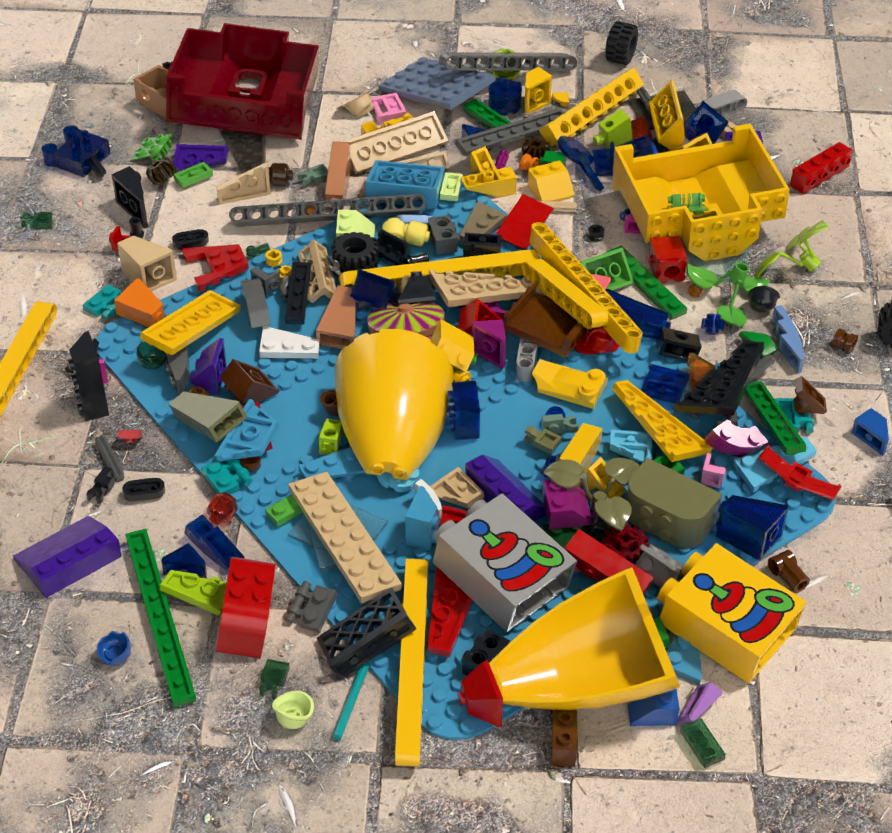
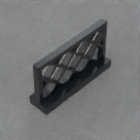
[316,587,417,680]

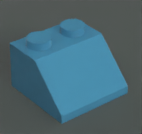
[405,486,440,551]

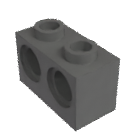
[428,215,460,255]

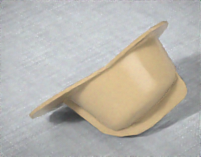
[336,89,374,116]

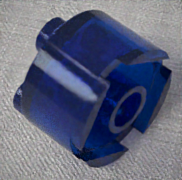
[488,77,522,115]

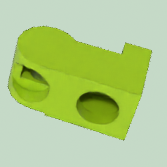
[319,418,344,455]

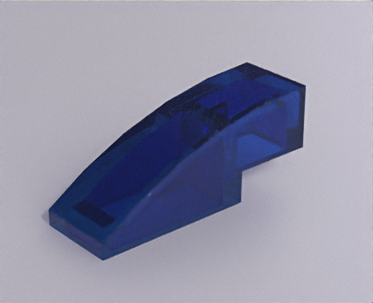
[184,514,245,571]

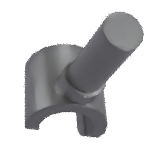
[325,259,342,276]

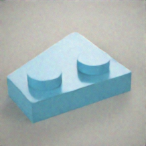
[609,429,652,464]

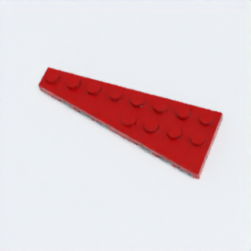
[428,506,473,658]

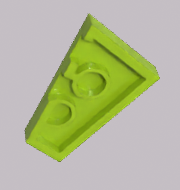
[160,570,227,616]

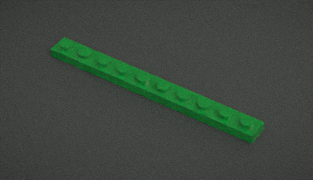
[125,529,197,707]

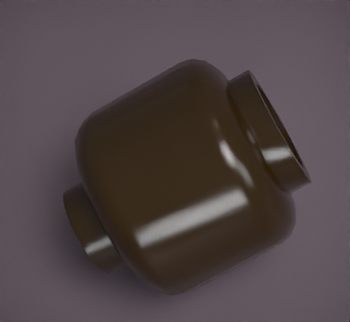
[269,163,293,186]

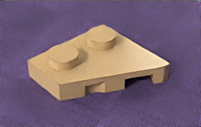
[430,467,485,508]

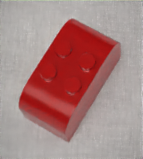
[215,557,276,659]

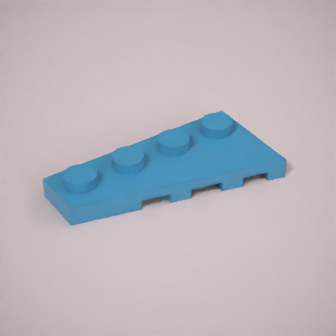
[298,447,374,481]

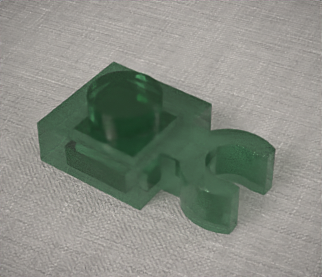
[259,659,290,699]

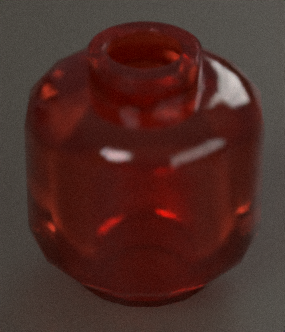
[206,492,238,525]

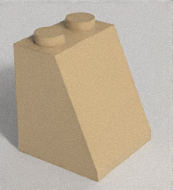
[117,236,177,291]

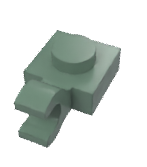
[541,414,578,434]

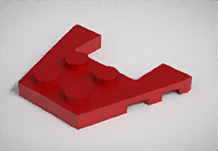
[182,244,249,292]

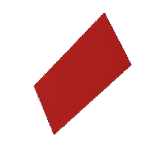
[496,194,554,250]

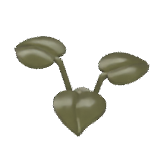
[543,458,640,531]

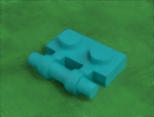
[83,284,122,320]
[774,398,814,434]
[201,459,252,499]

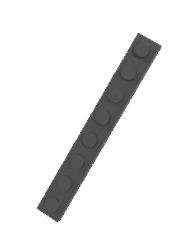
[455,108,564,156]

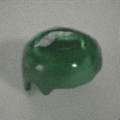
[136,342,167,370]

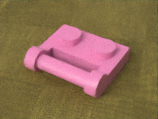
[371,93,407,124]

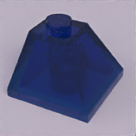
[684,101,729,144]

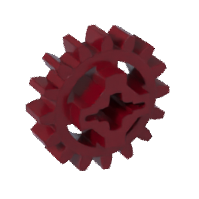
[602,523,649,564]

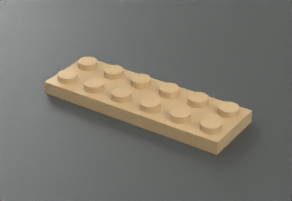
[343,111,449,174]

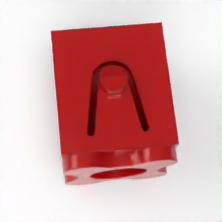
[648,236,687,284]

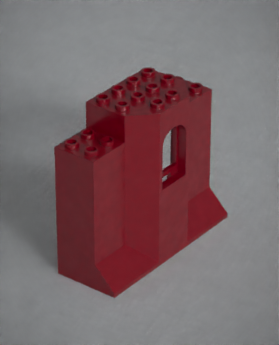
[166,23,319,140]

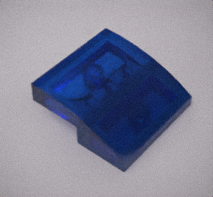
[641,364,690,404]

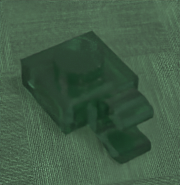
[20,212,53,229]

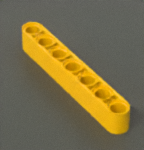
[521,258,609,329]

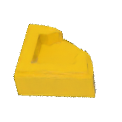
[552,92,569,107]

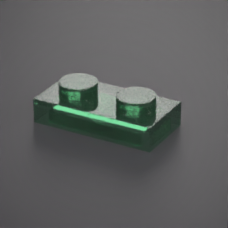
[680,718,726,768]

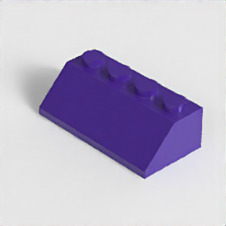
[465,455,546,521]

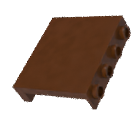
[503,281,589,358]

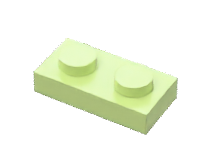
[440,172,463,201]

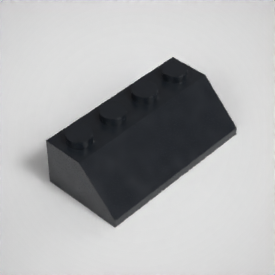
[67,331,109,421]

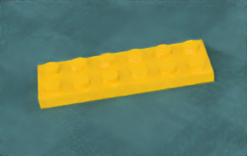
[140,290,241,355]

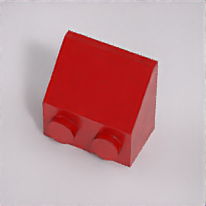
[458,298,504,336]

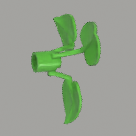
[687,262,769,327]

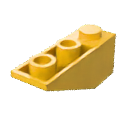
[461,167,517,197]

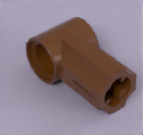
[768,550,810,592]

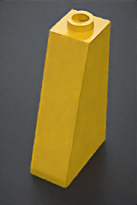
[559,423,603,488]

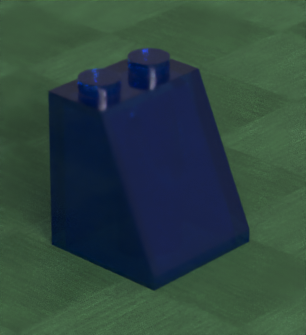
[715,495,789,561]

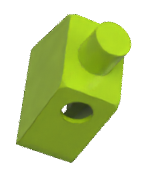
[592,109,633,150]

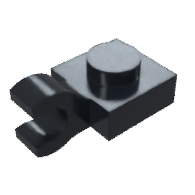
[86,466,115,504]

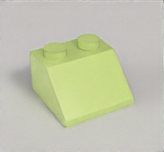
[336,209,375,239]

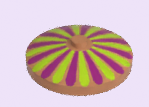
[367,301,445,337]

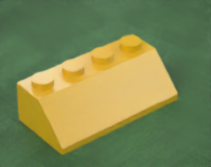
[649,79,685,150]

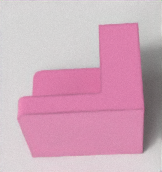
[701,453,726,488]

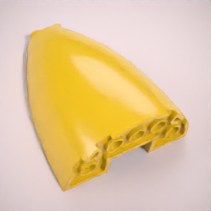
[335,329,454,480]
[489,567,680,710]

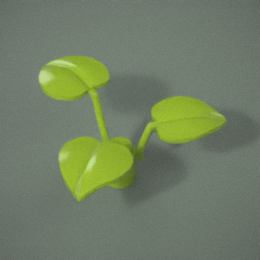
[756,220,829,278]

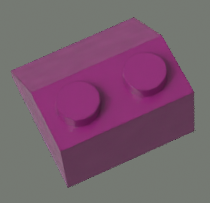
[542,480,592,529]

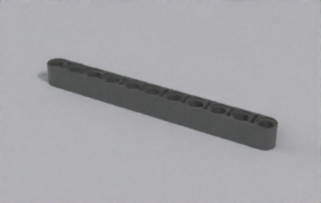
[229,194,427,227]

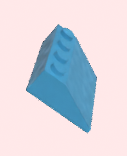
[365,160,445,210]

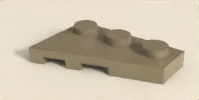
[460,201,507,243]

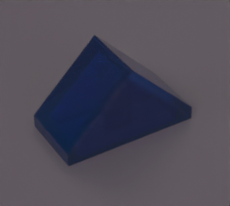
[161,543,207,579]

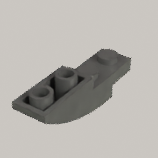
[164,346,190,395]

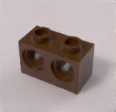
[551,710,577,767]

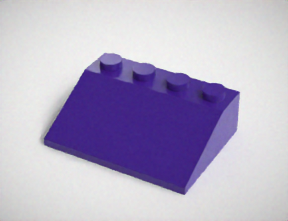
[13,516,122,598]

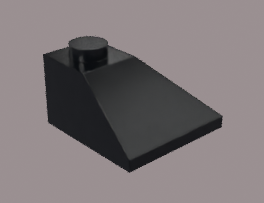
[388,271,435,304]

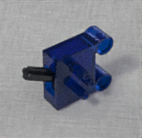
[42,125,111,177]

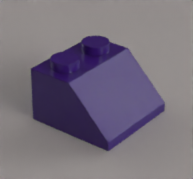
[191,338,227,395]

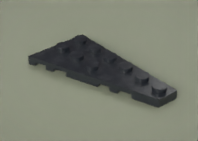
[674,341,764,416]

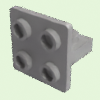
[635,544,684,588]

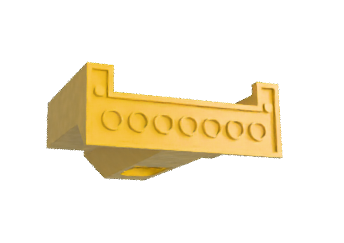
[612,123,790,261]

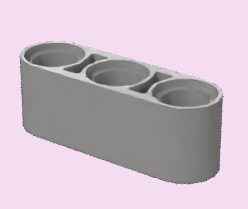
[698,90,747,121]
[516,337,538,382]

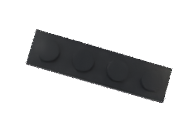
[285,262,311,324]

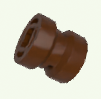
[832,328,858,353]

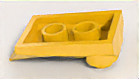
[532,359,608,409]

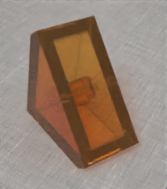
[687,353,716,391]

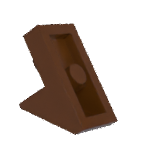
[794,376,827,414]

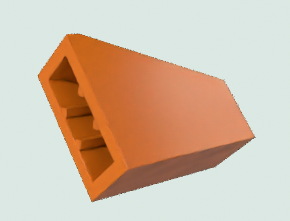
[114,278,165,327]

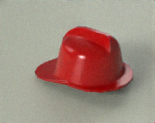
[575,326,619,355]

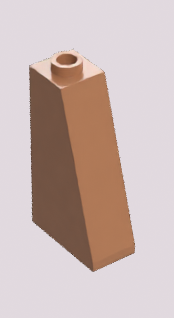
[325,141,351,209]
[316,285,357,349]

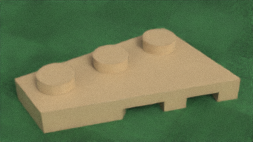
[216,162,271,205]

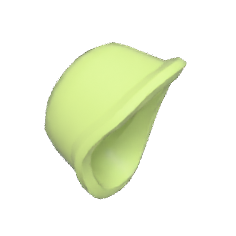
[272,691,314,729]

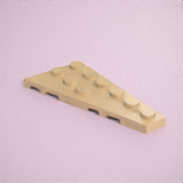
[428,270,546,307]

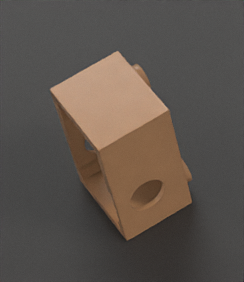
[133,65,169,119]

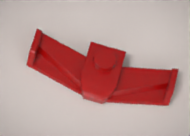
[758,445,842,502]

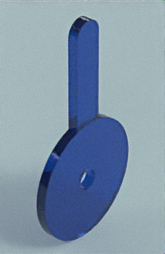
[557,136,604,191]

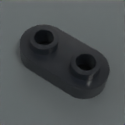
[172,229,209,250]
[122,478,166,501]

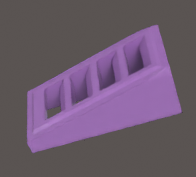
[678,682,723,725]

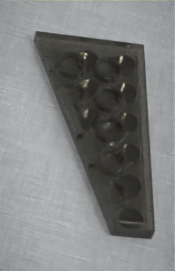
[218,129,266,174]

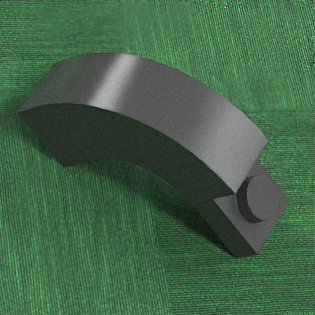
[240,278,271,328]

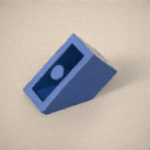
[852,408,889,456]
[628,689,680,726]

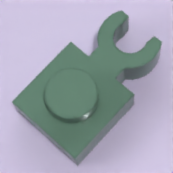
[298,164,328,186]

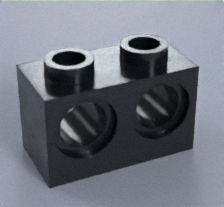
[461,629,511,676]

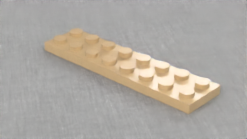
[288,472,402,604]

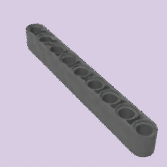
[439,52,577,71]

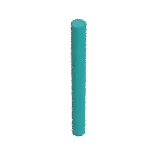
[332,662,370,740]

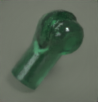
[246,243,270,258]

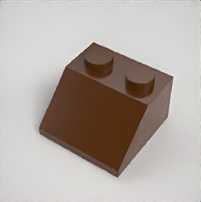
[220,359,280,404]

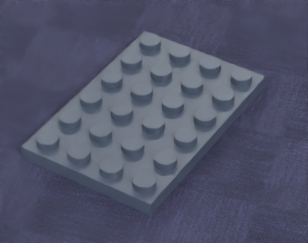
[378,57,495,110]

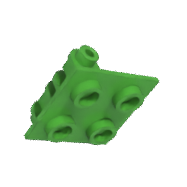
[131,133,172,163]
[667,193,709,215]

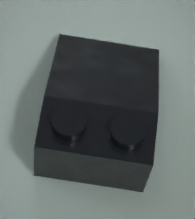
[111,166,148,228]

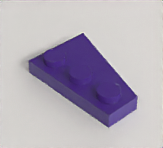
[173,144,229,173]

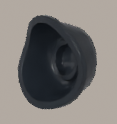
[747,286,780,312]

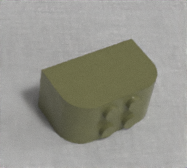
[627,458,722,548]

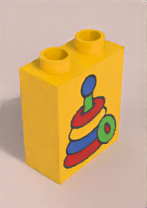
[657,543,807,684]

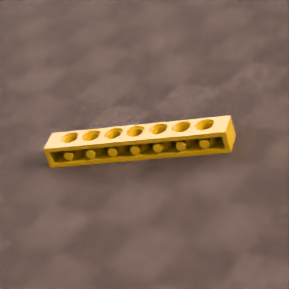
[539,67,644,147]

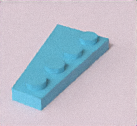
[733,437,817,493]

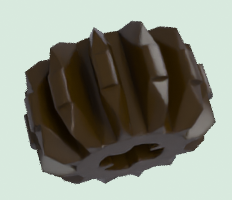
[521,137,551,159]
[146,157,176,185]

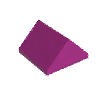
[472,320,506,369]

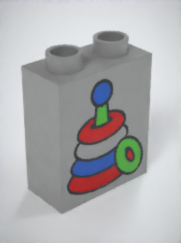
[433,494,577,632]

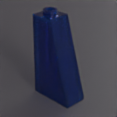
[605,289,672,339]

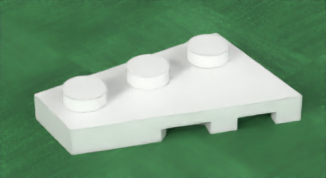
[259,326,320,359]

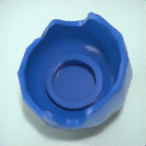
[96,631,132,666]

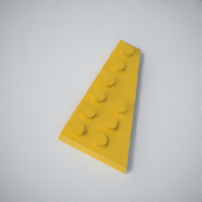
[612,380,712,462]

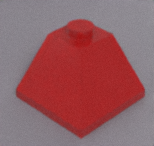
[458,661,503,727]

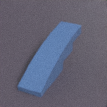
[772,305,804,374]

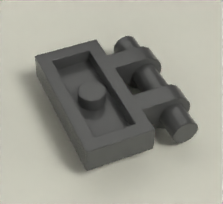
[285,581,338,633]

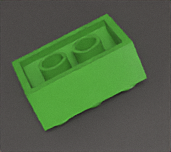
[580,248,634,292]

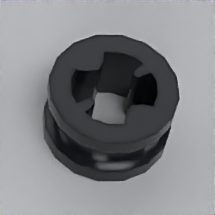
[588,224,604,242]

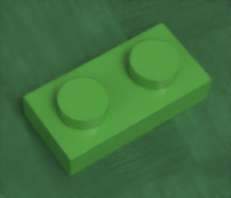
[173,162,213,188]
[265,495,303,527]

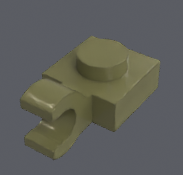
[524,426,562,455]

